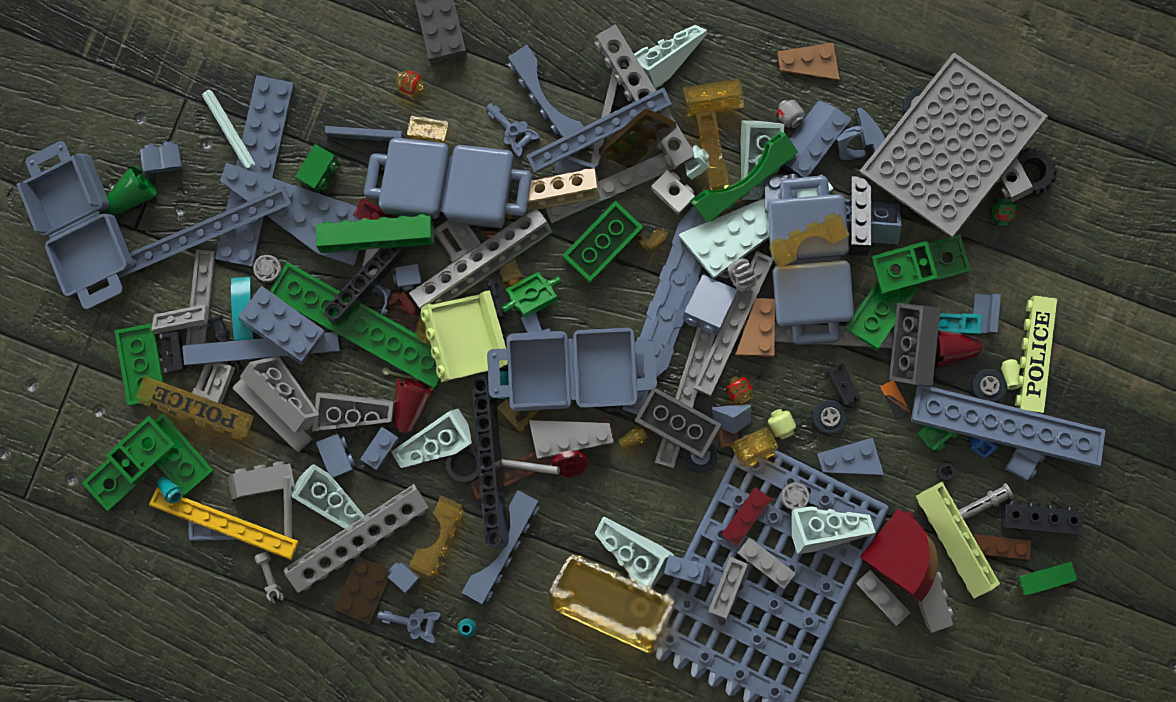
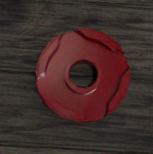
[550,450,589,478]

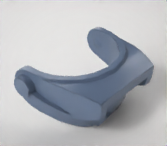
[837,126,866,160]
[360,284,391,315]

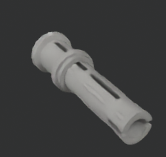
[959,483,1014,520]

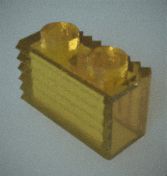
[731,427,778,467]

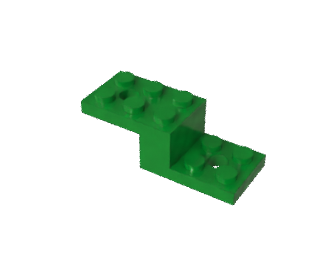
[871,234,971,294]
[82,416,176,511]

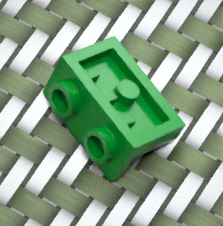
[917,426,959,451]

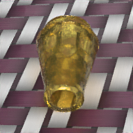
[619,426,649,449]

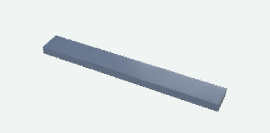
[526,87,672,173]
[183,332,339,365]

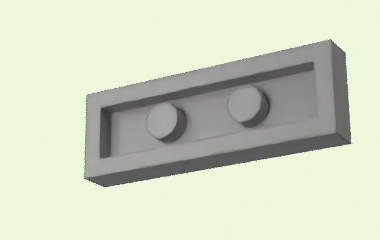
[152,304,209,334]
[737,537,796,589]
[708,557,748,618]
[856,570,910,626]

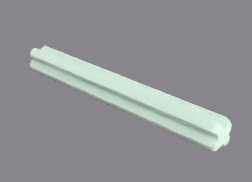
[202,90,255,170]

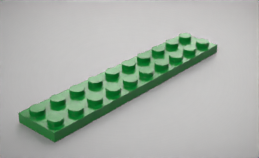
[270,262,440,389]

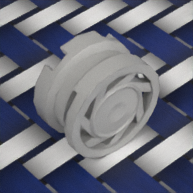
[253,255,282,283]
[781,483,809,510]

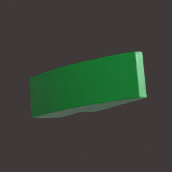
[1017,562,1077,596]

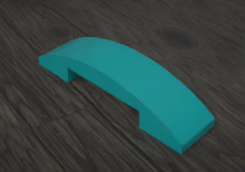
[231,277,255,341]
[938,313,982,334]

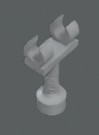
[254,552,284,605]

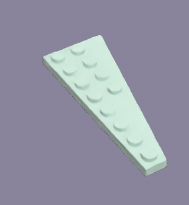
[679,174,834,279]

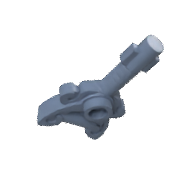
[486,103,540,157]
[378,609,441,643]

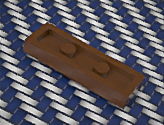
[972,534,1031,560]

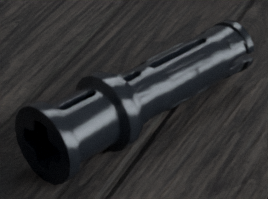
[207,315,243,372]

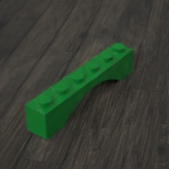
[690,131,798,223]

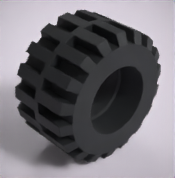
[1006,147,1058,198]

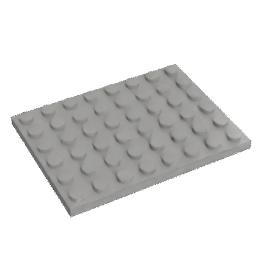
[860,53,1048,238]

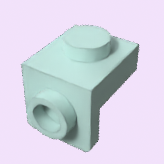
[685,145,710,179]

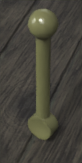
[383,368,421,383]

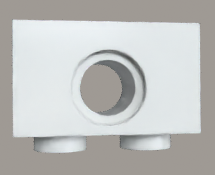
[651,170,695,215]

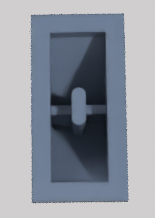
[712,404,751,434]

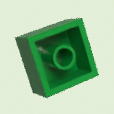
[295,144,339,194]

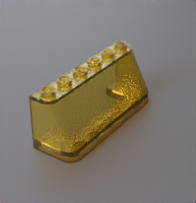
[549,554,675,653]

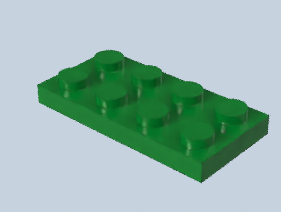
[845,270,918,350]
[114,323,167,406]
[143,413,214,496]

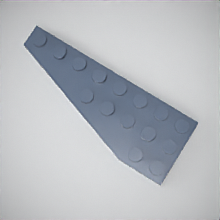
[220,163,360,266]

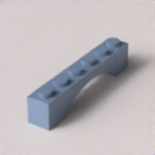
[507,45,584,138]
[462,490,540,604]

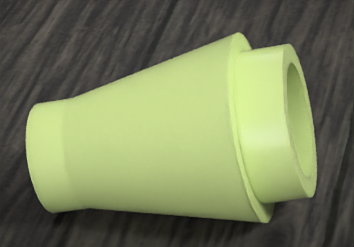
[1001,360,1020,390]

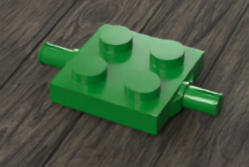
[501,272,562,318]

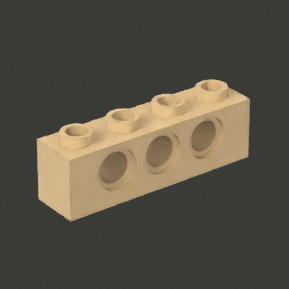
[526,168,600,212]

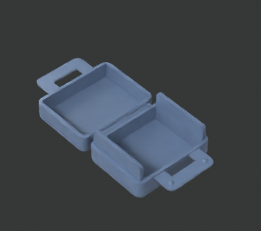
[364,138,532,228]
[17,141,133,309]
[767,176,854,345]
[487,328,657,411]

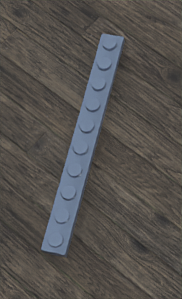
[118,186,292,278]

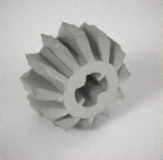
[728,258,757,292]

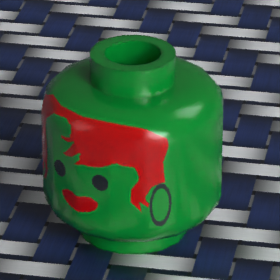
[991,198,1017,226]

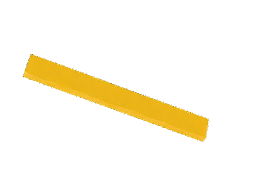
[149,487,299,560]

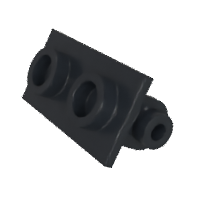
[482,278,511,318]

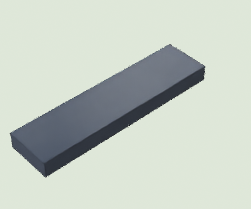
[325,126,403,141]

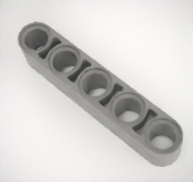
[232,378,312,453]

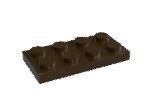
[599,108,677,168]

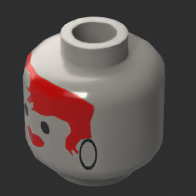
[776,100,805,128]

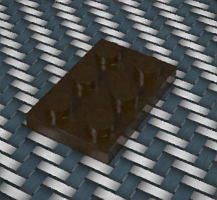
[334,556,391,624]

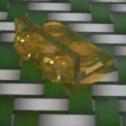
[407,115,449,143]

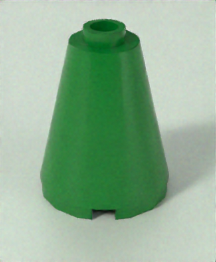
[105,165,157,216]

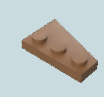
[777,43,840,81]
[735,298,775,357]

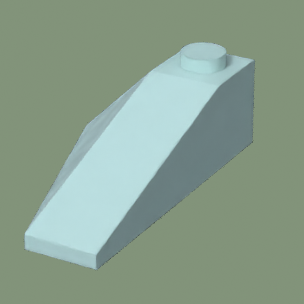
[634,25,707,88]
[740,121,784,200]
[391,409,472,468]
[291,464,364,529]
[792,507,876,554]
[595,517,674,591]

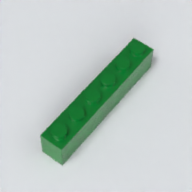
[316,214,434,253]

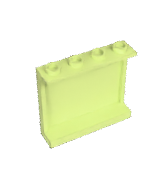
[421,290,508,382]

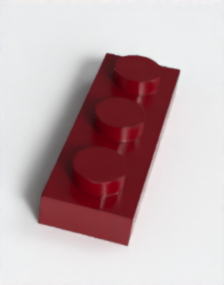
[721,487,771,546]

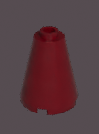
[934,330,982,368]
[394,378,434,434]

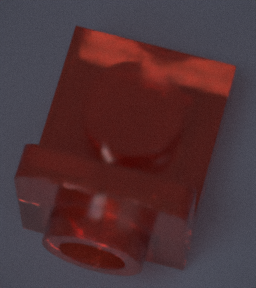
[388,291,418,316]

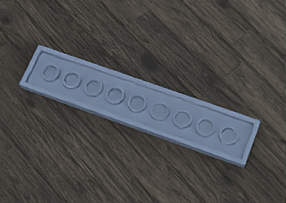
[215,75,295,267]
[911,385,1105,468]

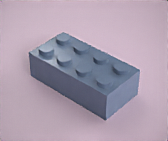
[238,286,324,365]

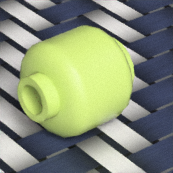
[768,409,796,439]

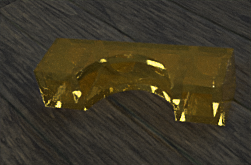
[695,110,729,190]
[768,213,850,268]
[409,496,464,576]

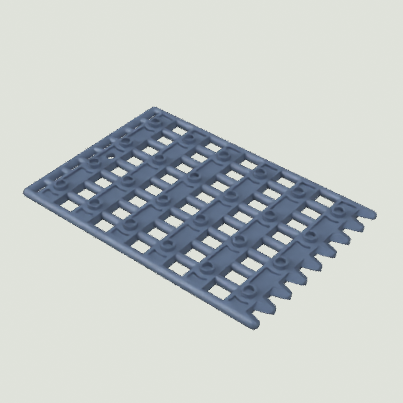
[640,436,889,702]

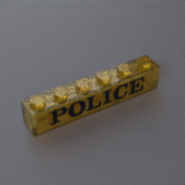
[136,376,255,440]

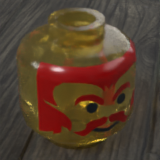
[395,69,424,97]
[725,376,754,405]

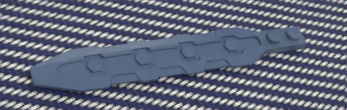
[622,206,706,415]

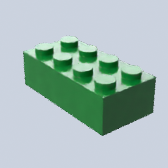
[562,201,643,284]

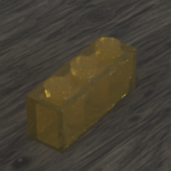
[683,78,744,116]

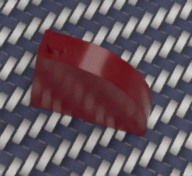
[860,509,938,602]

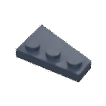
[817,438,884,475]

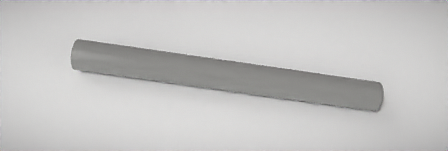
[488,458,560,474]
[283,476,292,538]

